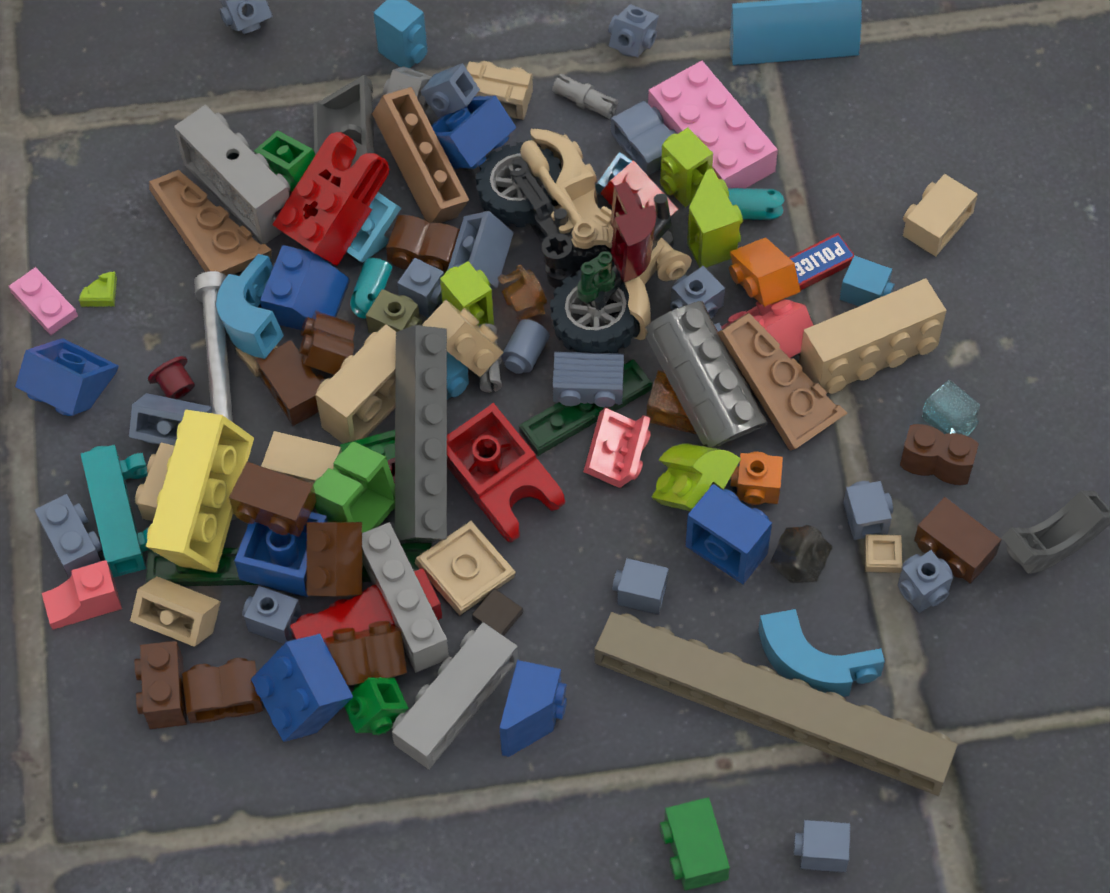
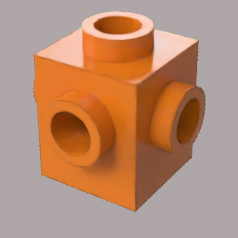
[730,451,783,505]

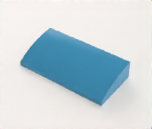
[729,0,862,65]

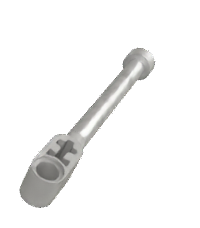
[194,271,238,520]

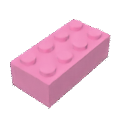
[648,61,778,188]

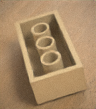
[799,278,946,394]

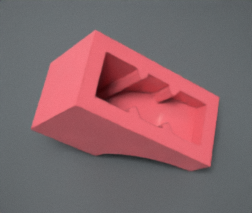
[42,560,122,630]

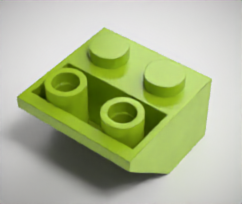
[687,168,743,268]

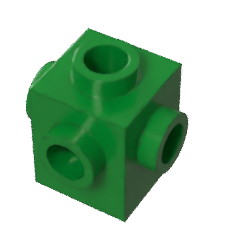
[344,678,409,735]

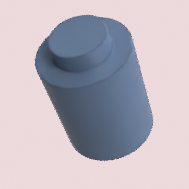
[501,319,550,374]

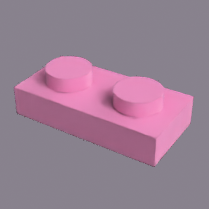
[9,267,78,335]

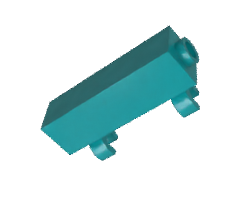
[80,445,151,578]

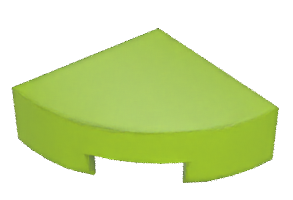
[79,272,117,307]

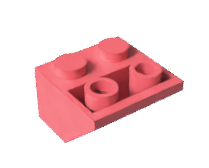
[721,299,814,358]

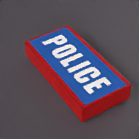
[788,233,854,291]

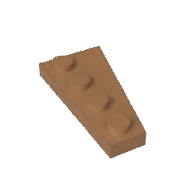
[149,170,272,276]
[717,313,847,451]

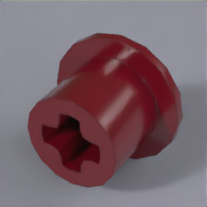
[148,356,195,399]

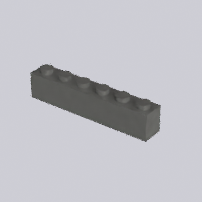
[395,325,447,543]

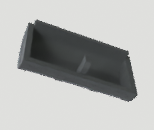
[313,75,375,168]
[645,301,768,448]

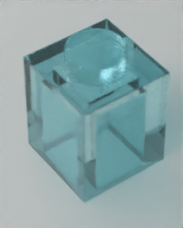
[922,379,980,436]

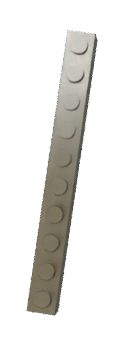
[595,612,958,796]

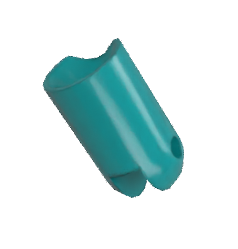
[728,188,785,220]
[350,258,393,319]

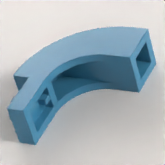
[216,254,284,359]
[758,609,885,697]

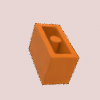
[729,237,800,307]

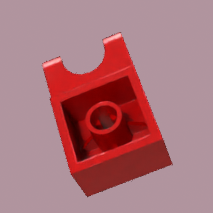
[272,132,389,266]
[447,403,565,542]

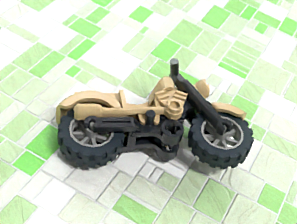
[476,129,692,353]

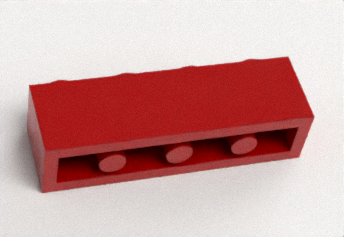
[290,568,442,640]

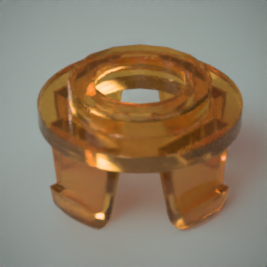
[497,264,547,323]

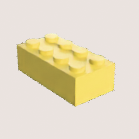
[146,410,254,573]

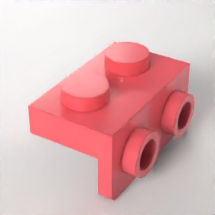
[583,408,651,488]

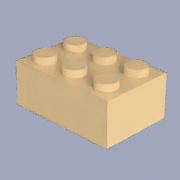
[315,324,396,443]

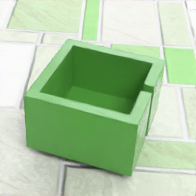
[313,441,395,533]

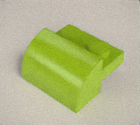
[651,444,741,511]

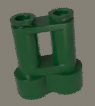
[577,251,615,302]

